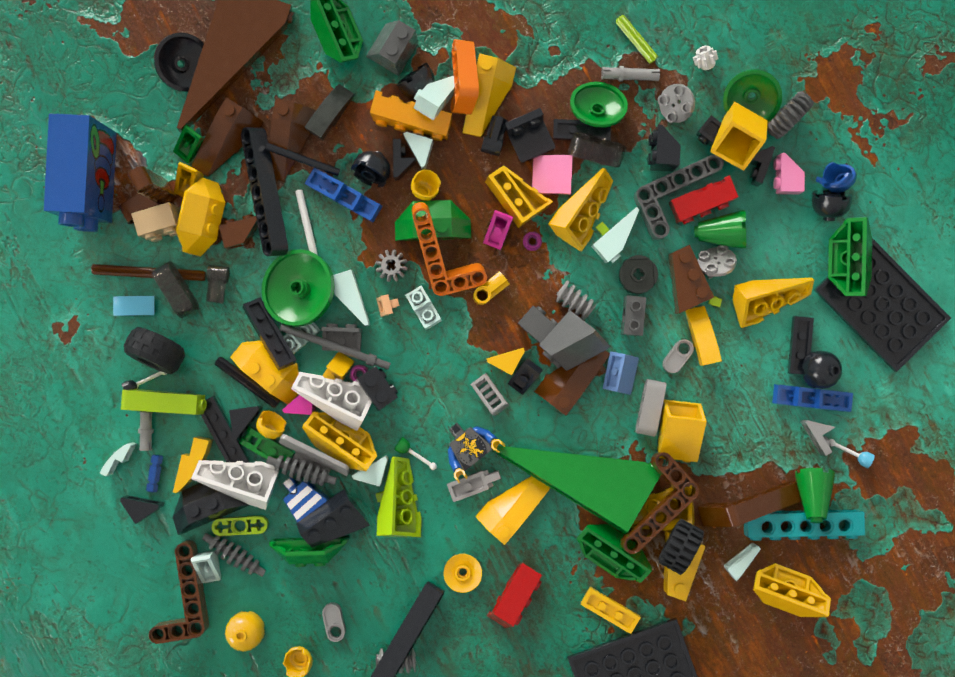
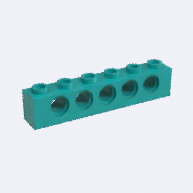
[744,509,865,541]

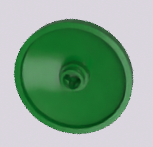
[262,249,335,327]

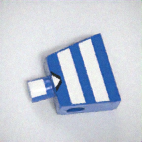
[283,477,330,523]

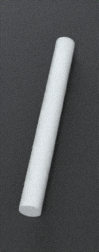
[295,190,318,255]

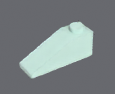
[414,76,455,120]
[591,207,639,263]
[333,270,370,326]

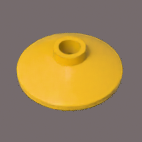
[444,554,482,593]

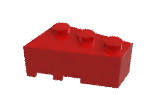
[668,175,739,225]
[487,563,542,628]

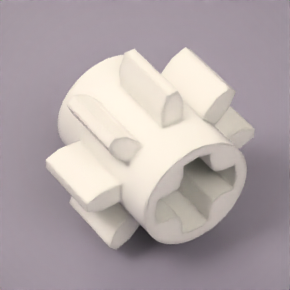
[693,46,719,70]

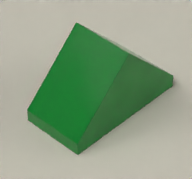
[173,125,204,163]

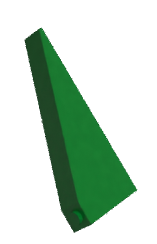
[493,446,661,534]

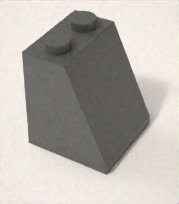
[366,20,418,76]
[539,310,610,371]

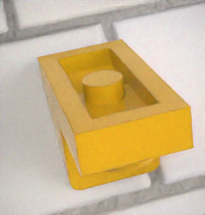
[322,352,355,381]

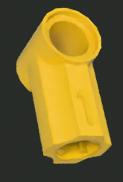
[473,271,510,305]

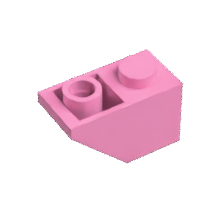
[773,153,805,194]

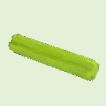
[616,15,658,64]

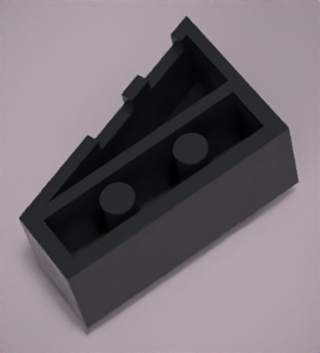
[296,489,370,548]

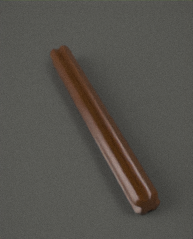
[91,264,206,281]

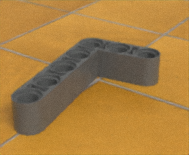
[634,154,724,240]

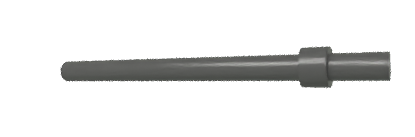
[280,323,391,370]

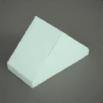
[403,132,433,170]
[352,455,389,486]
[191,550,221,583]

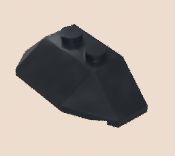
[173,483,250,535]

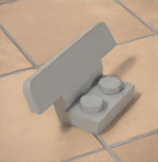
[279,434,349,486]

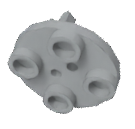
[658,84,695,123]
[698,245,737,279]

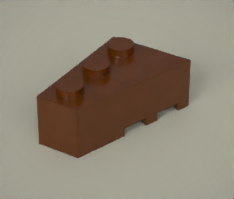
[668,245,714,314]

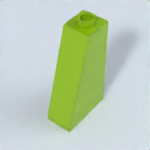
[121,390,207,415]

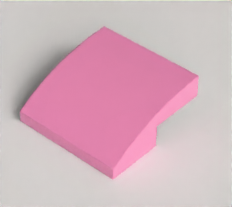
[532,155,572,195]

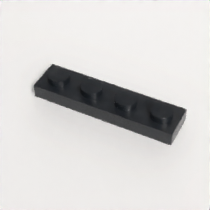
[242,297,297,371]
[201,396,251,463]

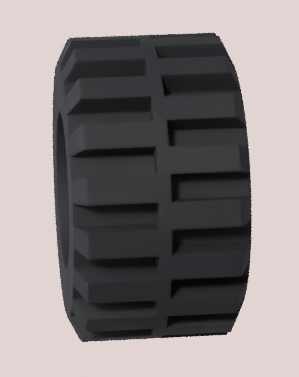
[659,519,704,575]

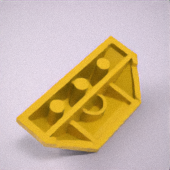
[176,177,225,257]
[230,340,299,404]
[302,412,377,471]
[753,563,831,617]

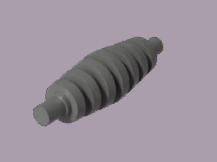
[266,455,337,485]
[202,533,266,577]

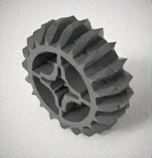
[767,91,814,139]

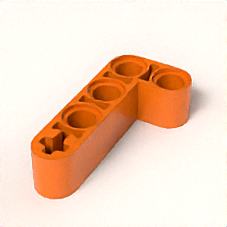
[451,39,479,115]

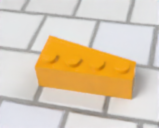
[370,90,452,141]

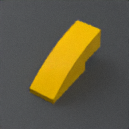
[685,306,722,366]
[173,436,213,493]

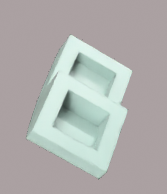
[100,442,137,476]

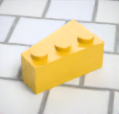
[664,531,705,601]

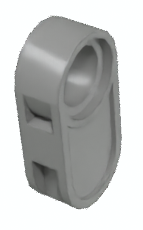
[663,339,694,373]
[322,602,346,642]

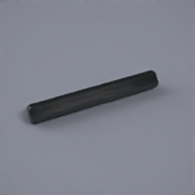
[215,357,280,408]

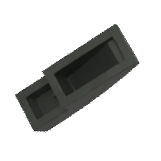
[305,84,355,140]

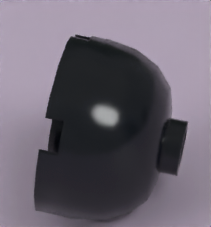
[396,62,435,99]
[351,151,391,187]
[812,190,853,221]
[802,351,842,389]

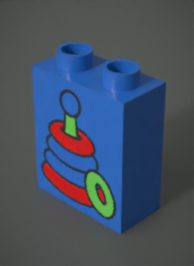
[44,113,117,232]

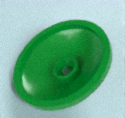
[723,69,782,122]
[570,82,628,127]

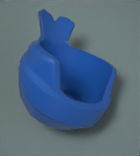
[816,162,857,193]

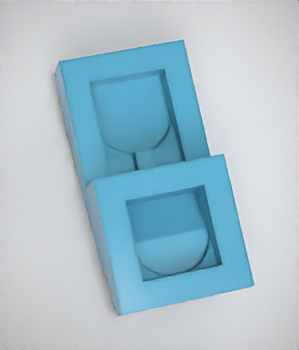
[113,296,154,316]

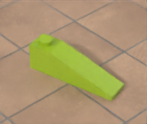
[377,456,421,537]

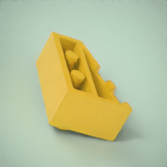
[485,165,553,228]

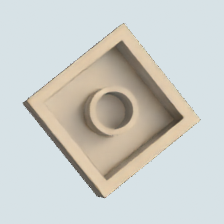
[131,202,180,242]

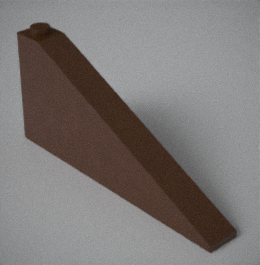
[177,0,294,133]

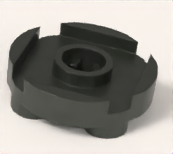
[619,255,658,294]

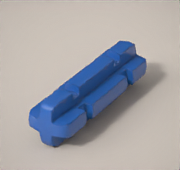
[146,454,163,493]

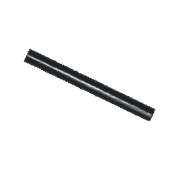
[264,142,340,176]

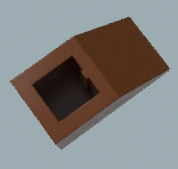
[219,214,258,250]

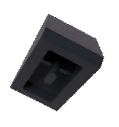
[229,406,263,439]
[120,495,164,524]

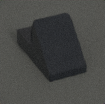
[393,139,417,180]
[749,146,775,187]
[507,358,543,395]

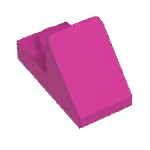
[483,210,513,250]

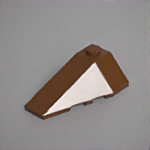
[191,97,264,177]
[269,99,316,182]
[534,350,610,415]

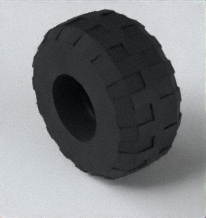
[123,327,185,374]

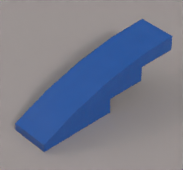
[305,168,383,223]
[772,384,853,412]

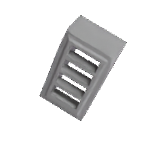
[470,373,509,416]

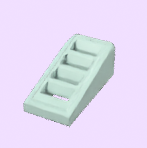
[724,543,761,581]

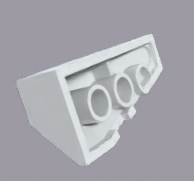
[291,372,372,431]
[191,460,279,510]

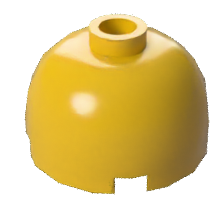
[225,611,265,652]

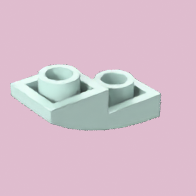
[405,285,442,330]
[284,322,321,354]

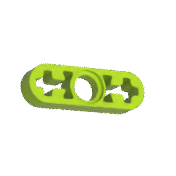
[212,515,269,536]

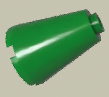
[694,210,746,249]
[795,468,835,523]

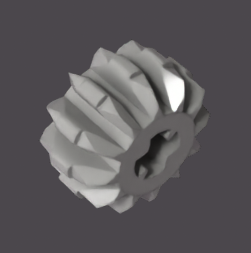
[375,250,408,282]

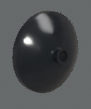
[154,33,204,92]

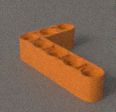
[412,202,487,296]

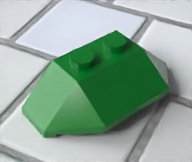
[310,0,363,63]
[395,200,471,241]
[828,217,872,296]
[577,524,653,582]
[269,536,349,567]

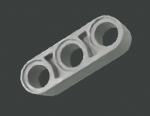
[635,379,666,437]

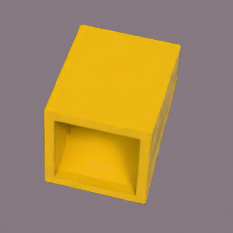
[710,102,768,171]
[657,399,707,463]

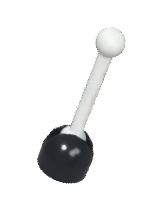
[122,371,167,390]

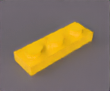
[580,587,641,634]

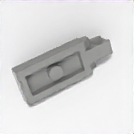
[447,469,501,502]

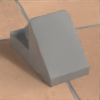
[800,420,835,456]

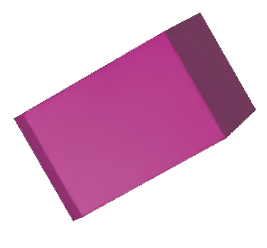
[282,395,315,415]

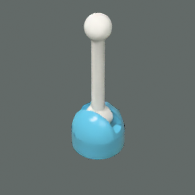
[829,439,875,468]

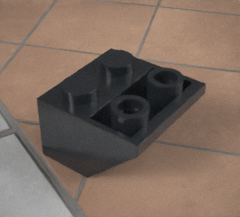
[647,124,681,172]

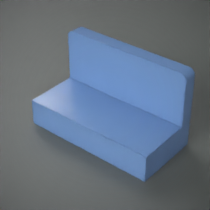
[602,351,639,395]

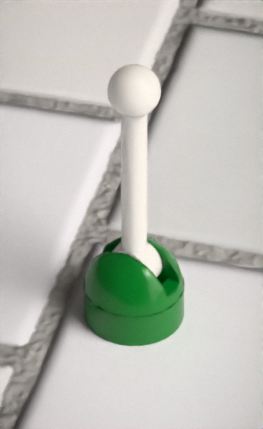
[394,437,437,470]

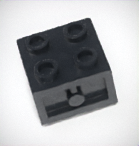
[505,108,555,163]

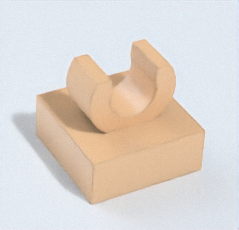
[376,295,399,317]

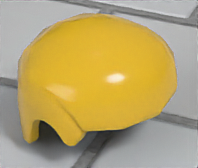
[411,169,441,201]
[256,410,286,439]
[283,646,313,677]

